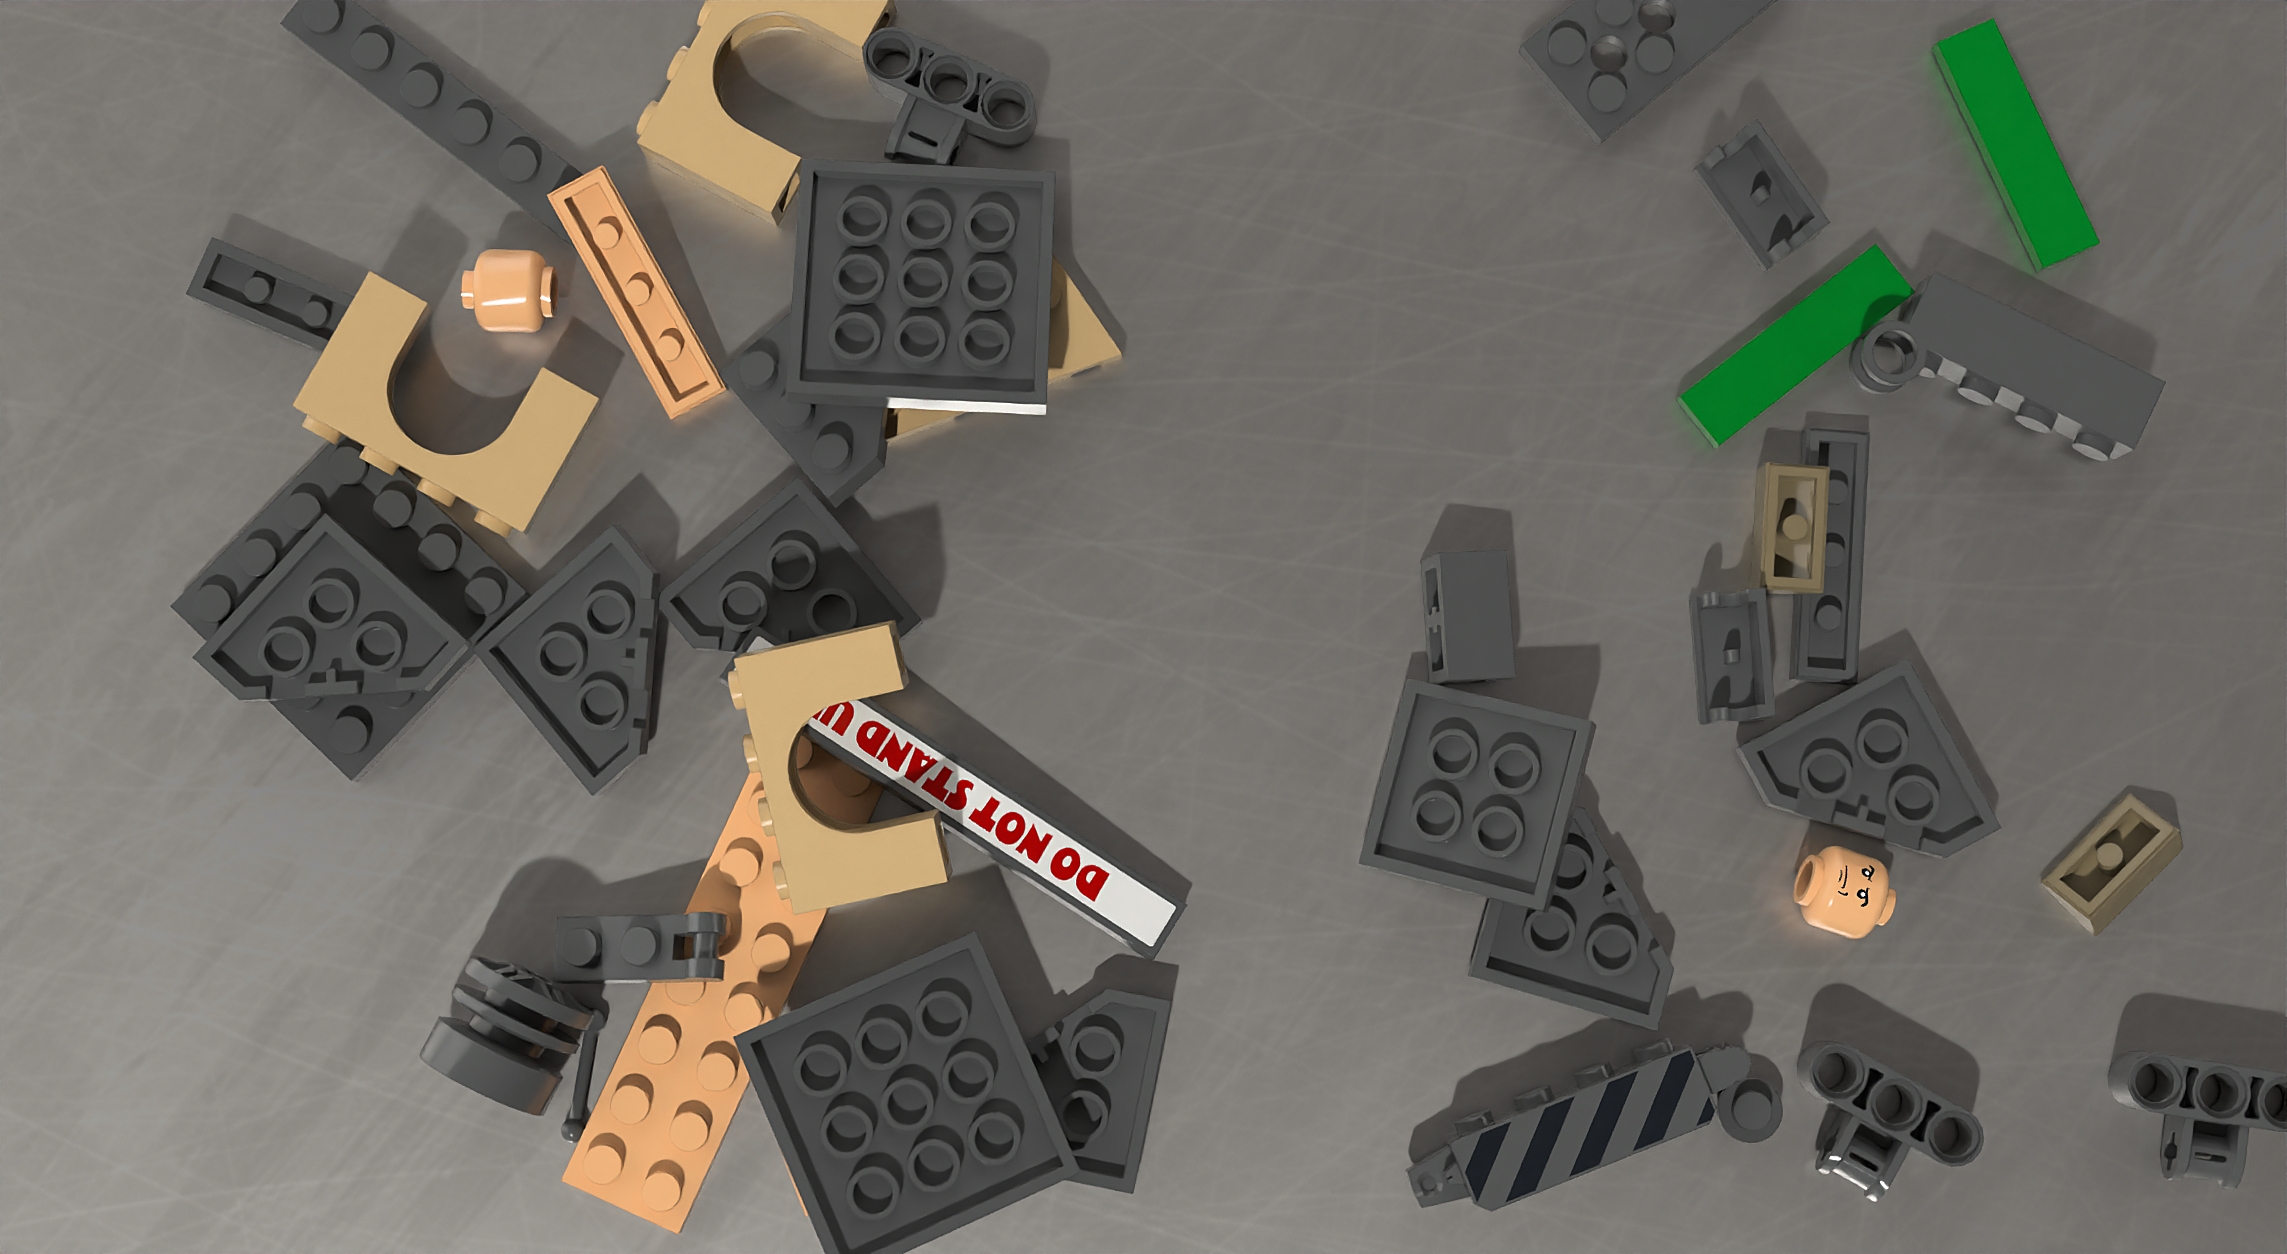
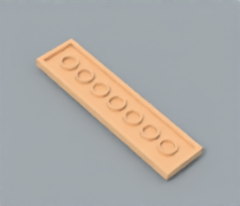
[561,735,885,1234]

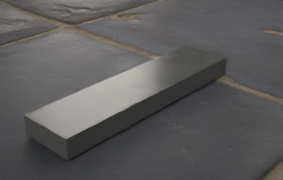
[1789,428,1870,685]

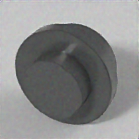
[1717,1077,1783,1143]

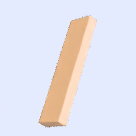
[547,165,727,420]

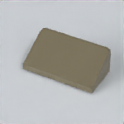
[1750,462,1830,594]
[2041,793,2183,936]

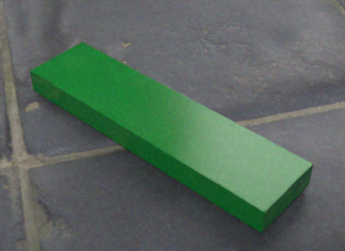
[1931,18,2100,272]
[1676,243,1915,449]

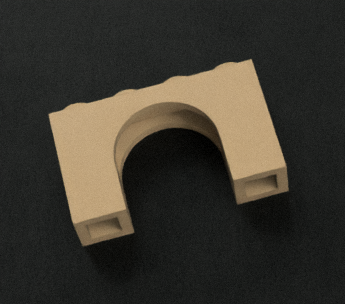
[636,0,897,227]
[292,271,601,538]
[728,620,953,915]

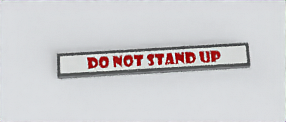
[719,624,1187,961]

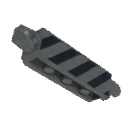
[1405,1037,1753,1212]

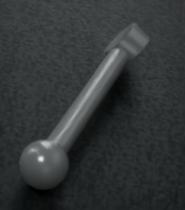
[561,1008,606,1143]

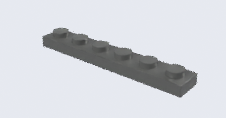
[280,0,584,250]

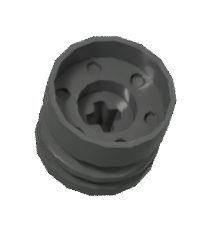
[419,955,595,1116]

